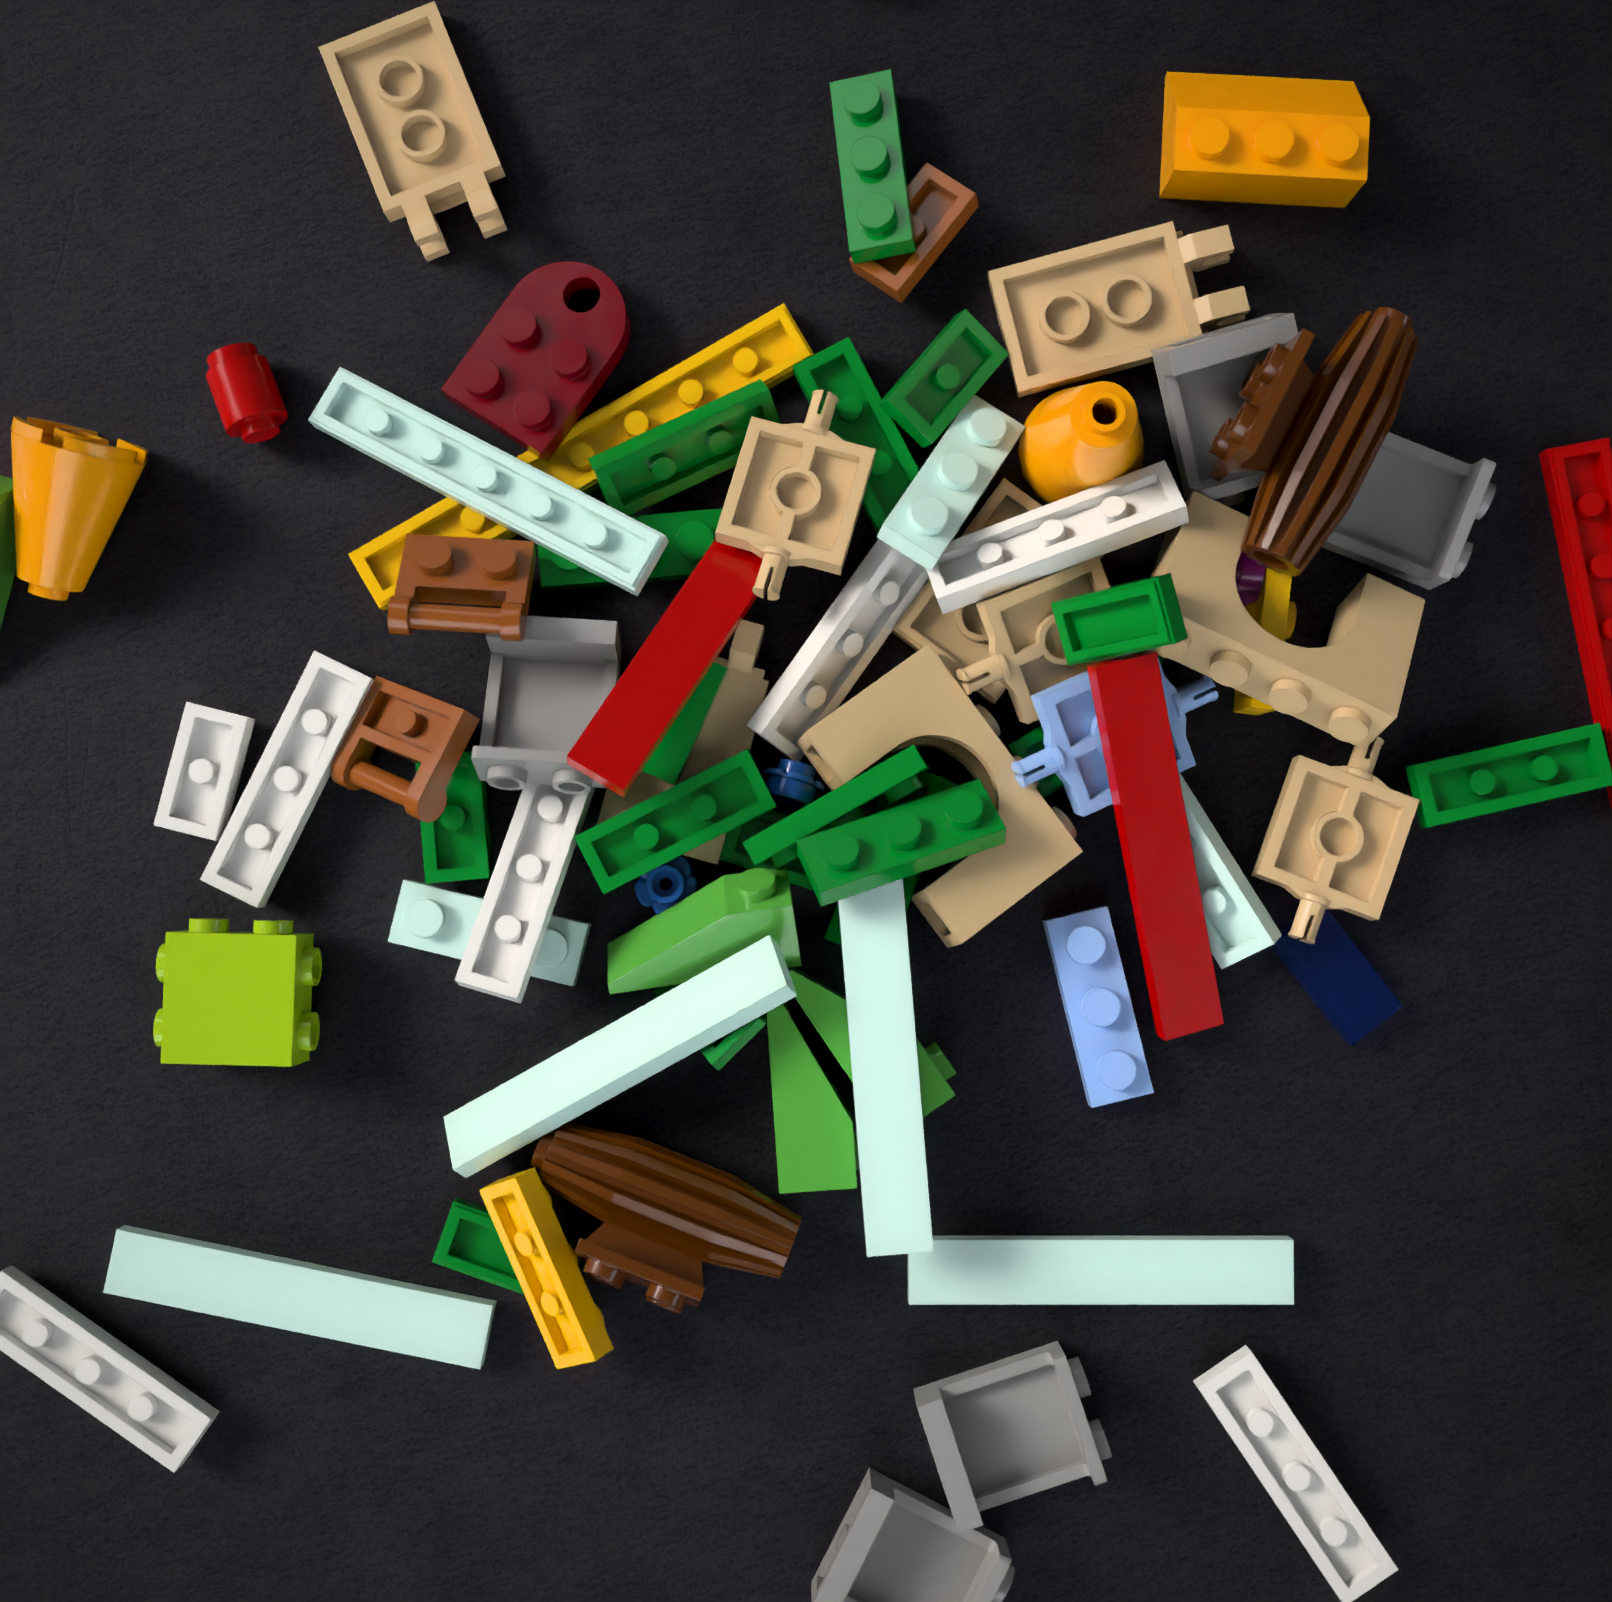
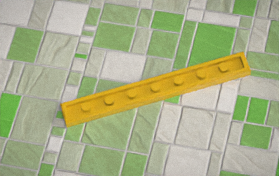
[348,303,814,611]

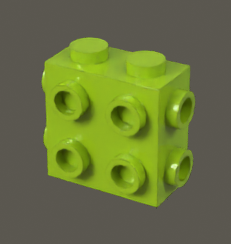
[153,918,322,1067]

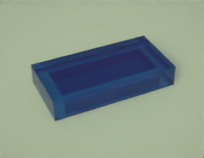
[1271,909,1403,1046]

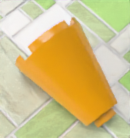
[1018,381,1144,503]
[11,416,149,601]

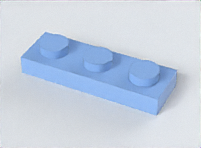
[1043,906,1154,1108]

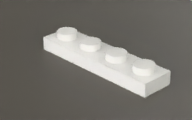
[926,460,1189,614]
[746,539,929,762]
[200,651,374,908]
[455,783,595,1004]
[0,1265,220,1473]
[1193,1345,1398,1602]

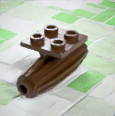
[1208,307,1419,576]
[531,1122,802,1314]

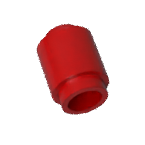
[206,342,288,444]

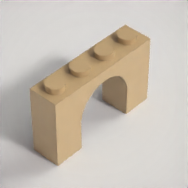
[1150,491,1425,750]
[797,643,1083,948]

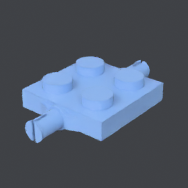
[1011,649,1218,817]

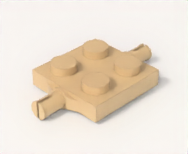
[715,390,876,601]
[956,556,1120,724]
[1251,736,1420,944]

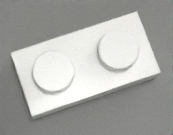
[154,702,255,841]

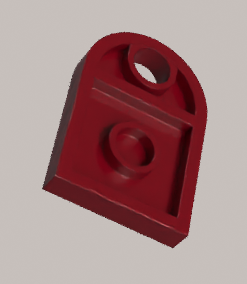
[441,261,631,463]

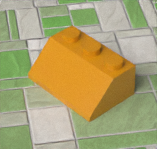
[1159,71,1370,208]

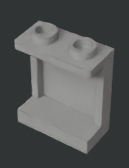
[1151,313,1298,507]
[1322,432,1496,590]
[471,616,622,794]
[913,1341,1112,1534]
[811,1467,1015,1602]

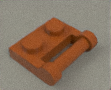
[387,534,537,642]
[331,676,480,823]

